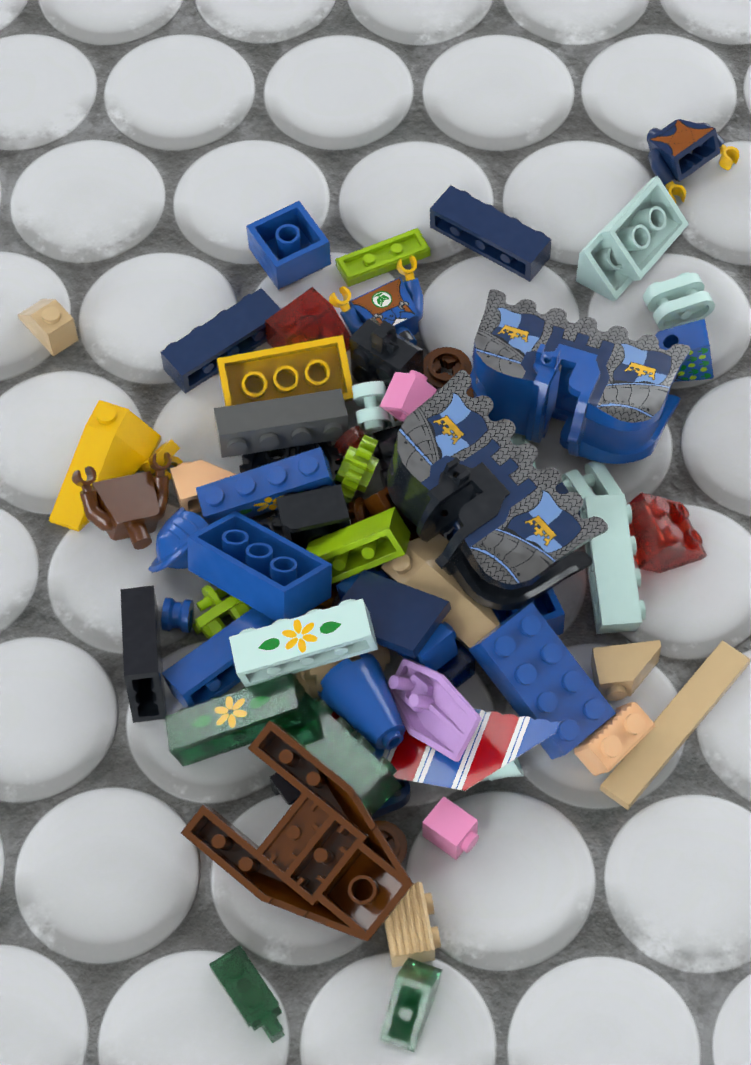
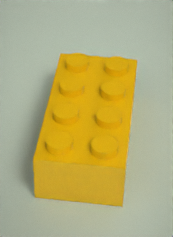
[217,335,354,406]

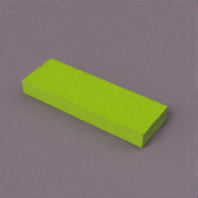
[335,228,431,287]

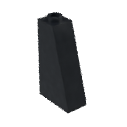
[120,585,167,723]

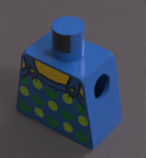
[655,319,714,382]

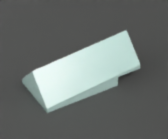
[576,176,689,301]

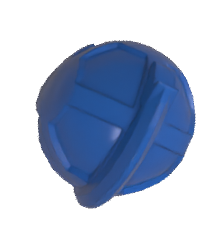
[148,507,209,573]

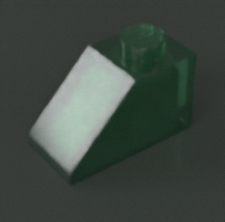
[379,958,442,1052]

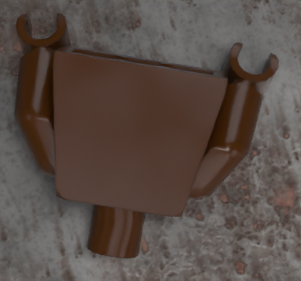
[72,452,172,550]

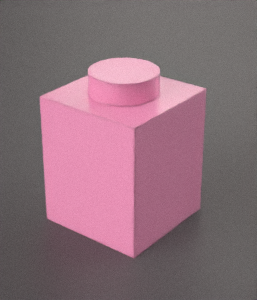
[380,370,437,422]
[422,796,479,860]

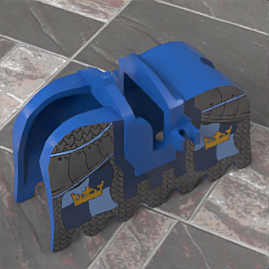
[470,289,691,464]

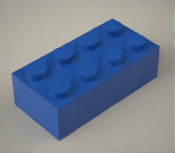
[187,511,332,621]
[468,602,616,759]

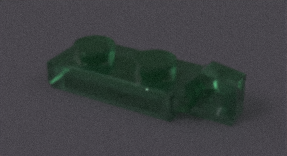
[209,945,285,1043]

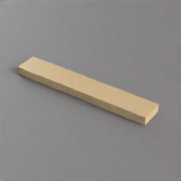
[600,640,750,810]

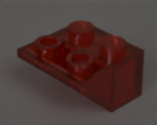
[628,492,707,573]

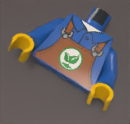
[329,255,424,345]

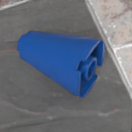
[318,653,406,750]

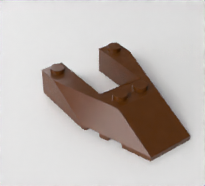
[181,721,414,942]

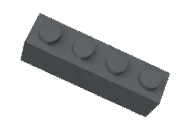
[214,389,349,458]

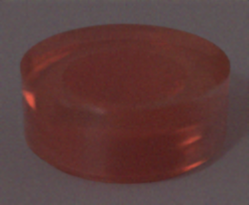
[335,426,367,456]

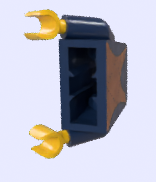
[647,119,739,203]

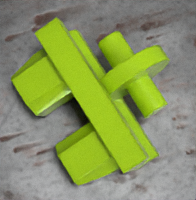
[192,585,252,639]

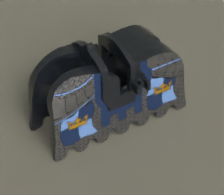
[387,370,608,611]

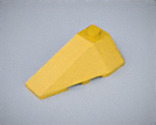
[49,400,162,532]

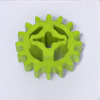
[334,434,379,504]

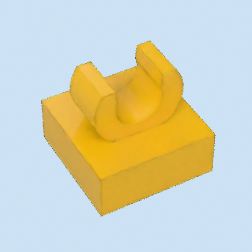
[140,439,183,480]

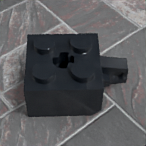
[349,318,424,390]
[257,484,350,549]

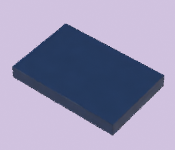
[337,570,451,658]

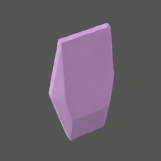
[388,658,482,762]

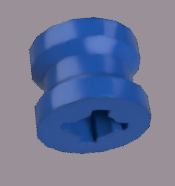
[161,597,194,633]

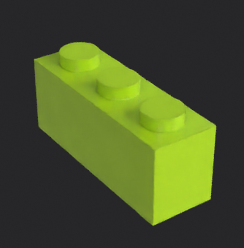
[306,507,411,584]

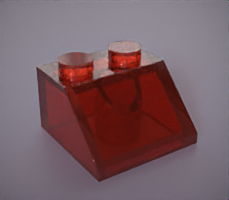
[265,287,351,352]

